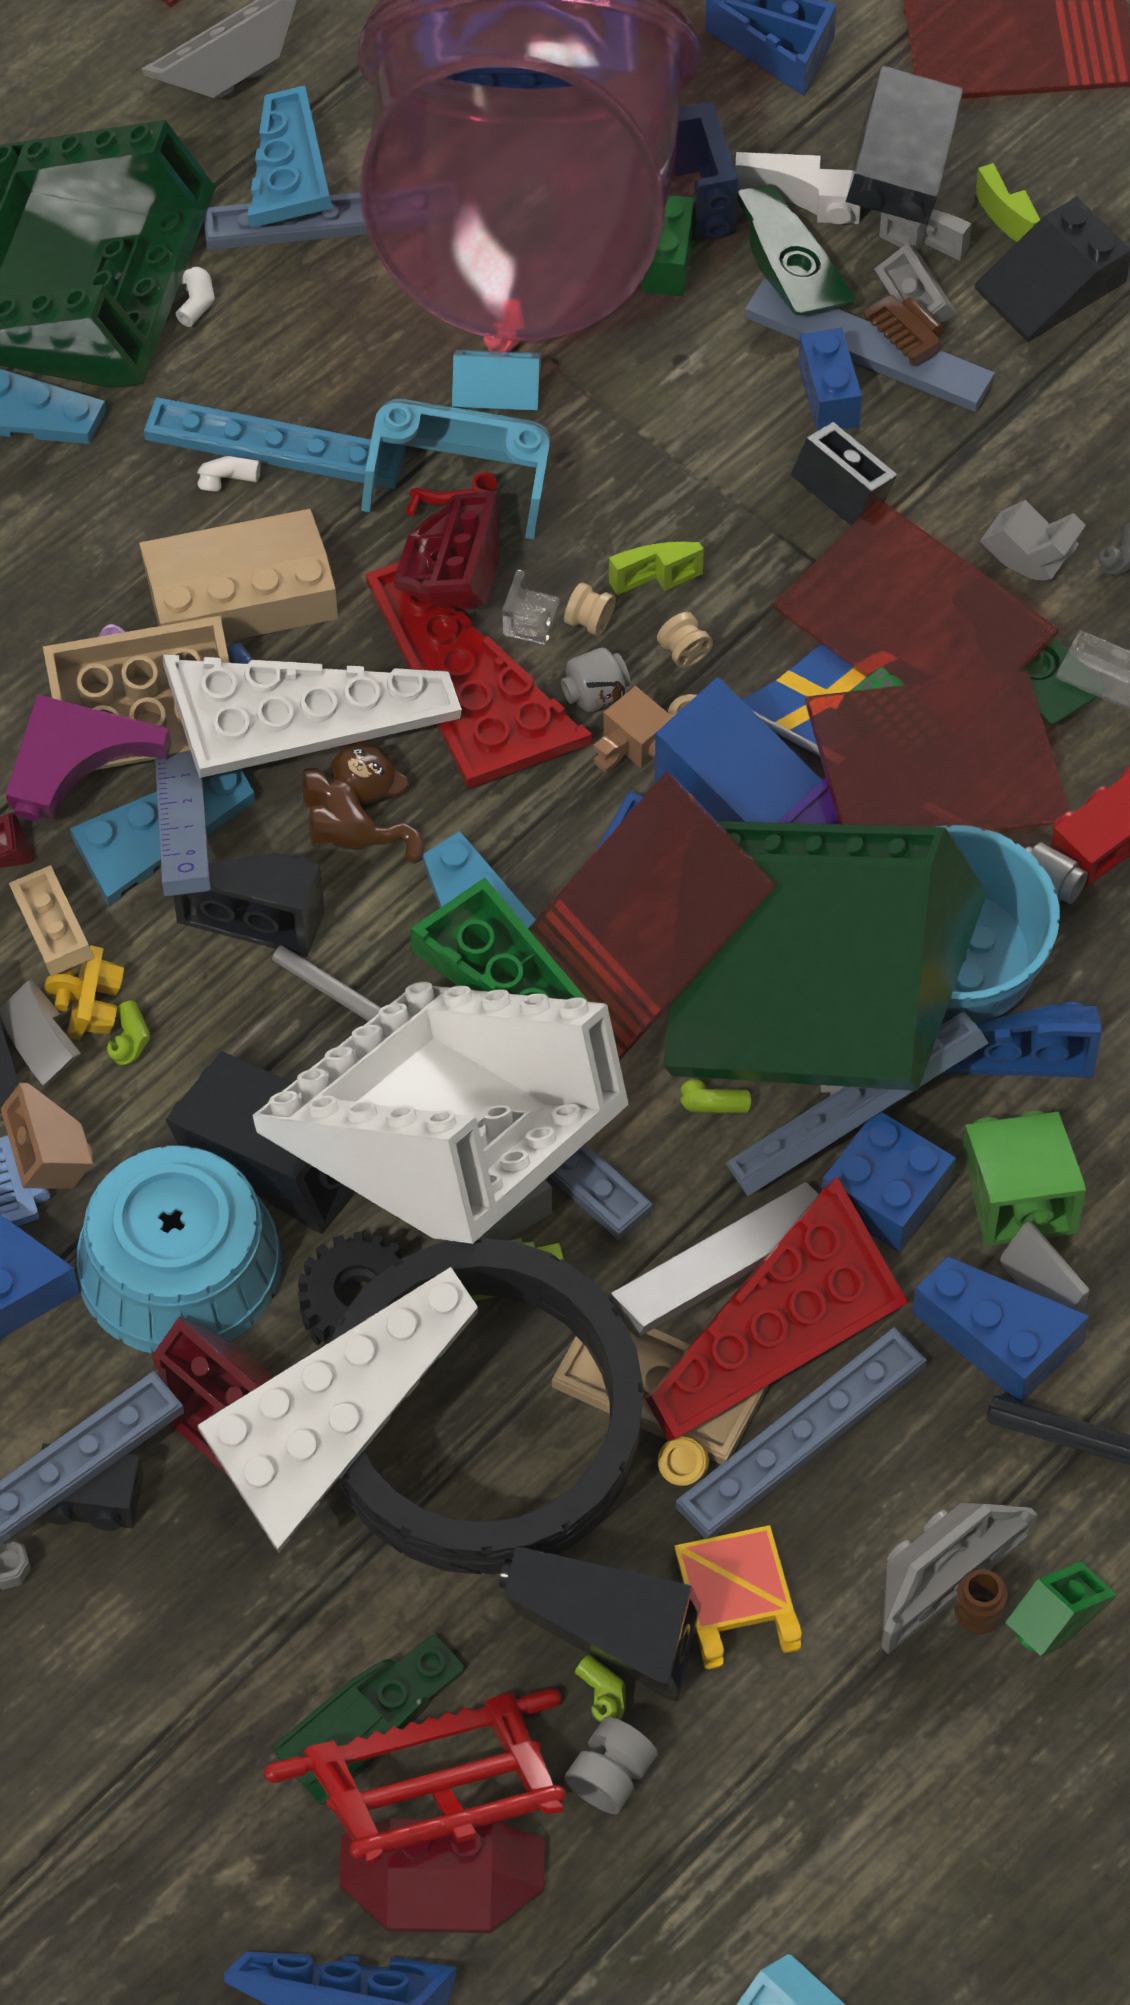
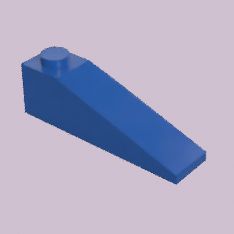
[942,1002,1101,1078]
[224,1952,456,2005]

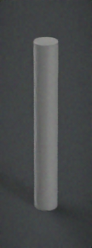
[272,945,381,1021]

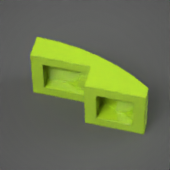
[975,163,1040,242]
[609,542,704,595]

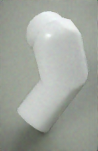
[176,266,215,327]
[197,456,261,492]

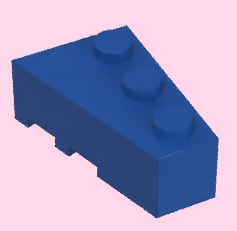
[705,0,837,96]
[0,1214,79,1339]
[913,1256,1089,1402]

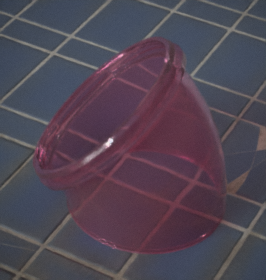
[357,0,700,341]

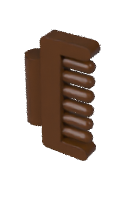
[864,295,944,366]

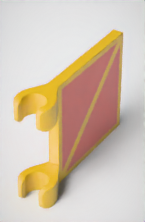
[674,1525,802,1669]

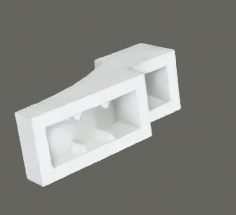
[735,152,860,224]

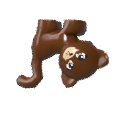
[302,740,425,864]

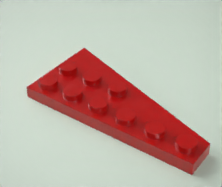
[366,562,592,789]
[645,1177,908,1442]

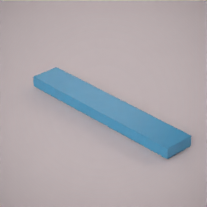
[144,397,406,489]

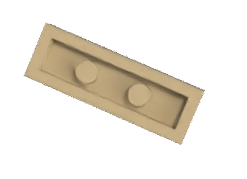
[9,865,94,976]

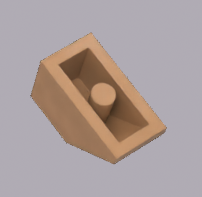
[0,1083,93,1189]

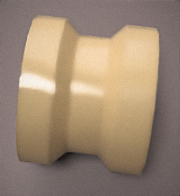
[564,582,615,637]
[657,612,713,669]

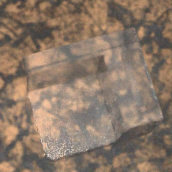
[502,569,560,645]

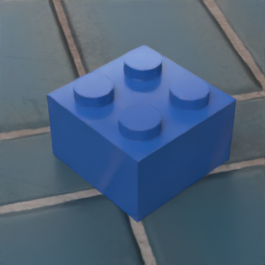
[822,1112,956,1253]

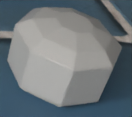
[0,1538,31,1590]

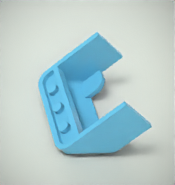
[361,399,550,540]

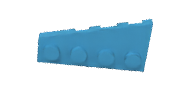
[247,85,332,228]
[0,369,107,444]
[70,769,255,907]

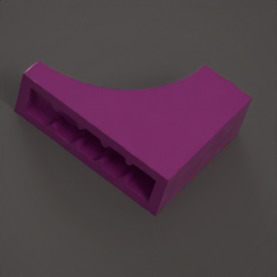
[5,694,172,821]

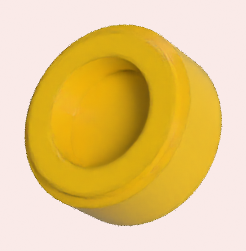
[658,1436,709,1486]

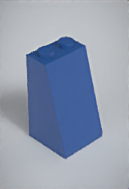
[655,677,821,823]

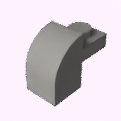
[980,500,1086,580]

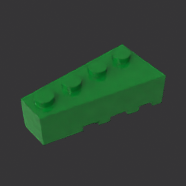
[410,877,589,1002]

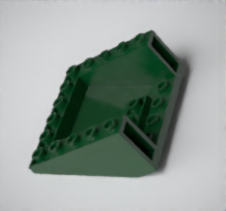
[0,120,216,388]
[664,821,987,1091]

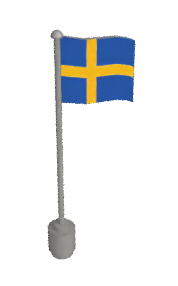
[742,633,1088,904]

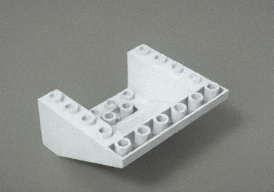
[252,982,629,1244]

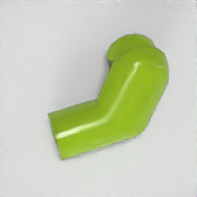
[107,1000,150,1065]
[680,1079,751,1113]
[575,1654,626,1722]

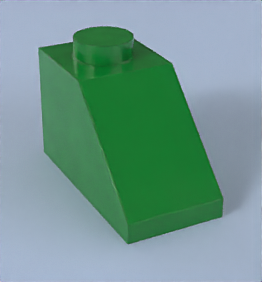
[1005,1561,1117,1656]

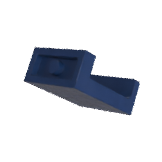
[671,101,738,240]

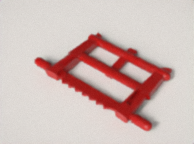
[263,1688,566,1866]

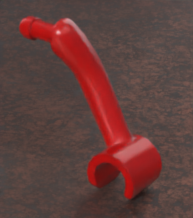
[405,472,497,516]

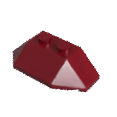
[394,491,500,610]
[152,1317,274,1477]
[339,1819,545,1934]

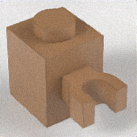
[594,686,673,774]

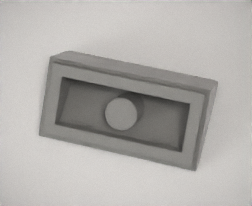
[874,243,957,323]
[1000,1221,1089,1313]

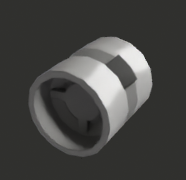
[564,1717,658,1814]

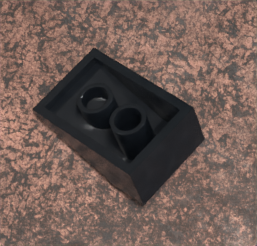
[975,196,1130,342]
[173,853,325,957]

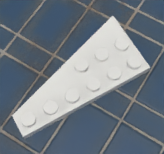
[163,654,462,778]
[198,1267,478,1553]

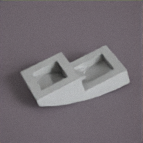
[879,210,972,261]
[0,979,81,1086]

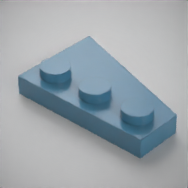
[423,831,541,936]

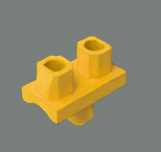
[44,945,124,1041]

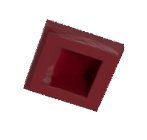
[0,812,34,868]

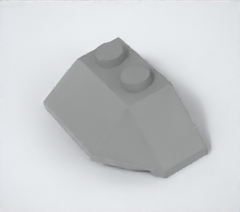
[141,0,296,98]
[882,1503,1038,1654]

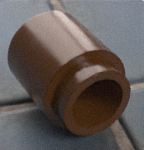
[954,1569,1008,1634]

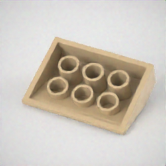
[139,509,338,642]
[43,616,229,770]

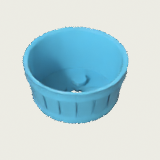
[937,825,1060,1025]
[77,1146,282,1354]

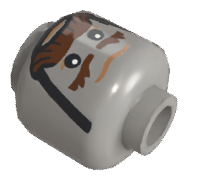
[561,648,631,712]

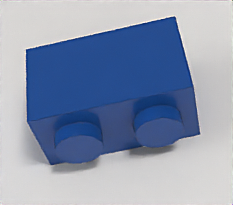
[798,327,862,431]

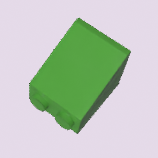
[962,1111,1086,1247]

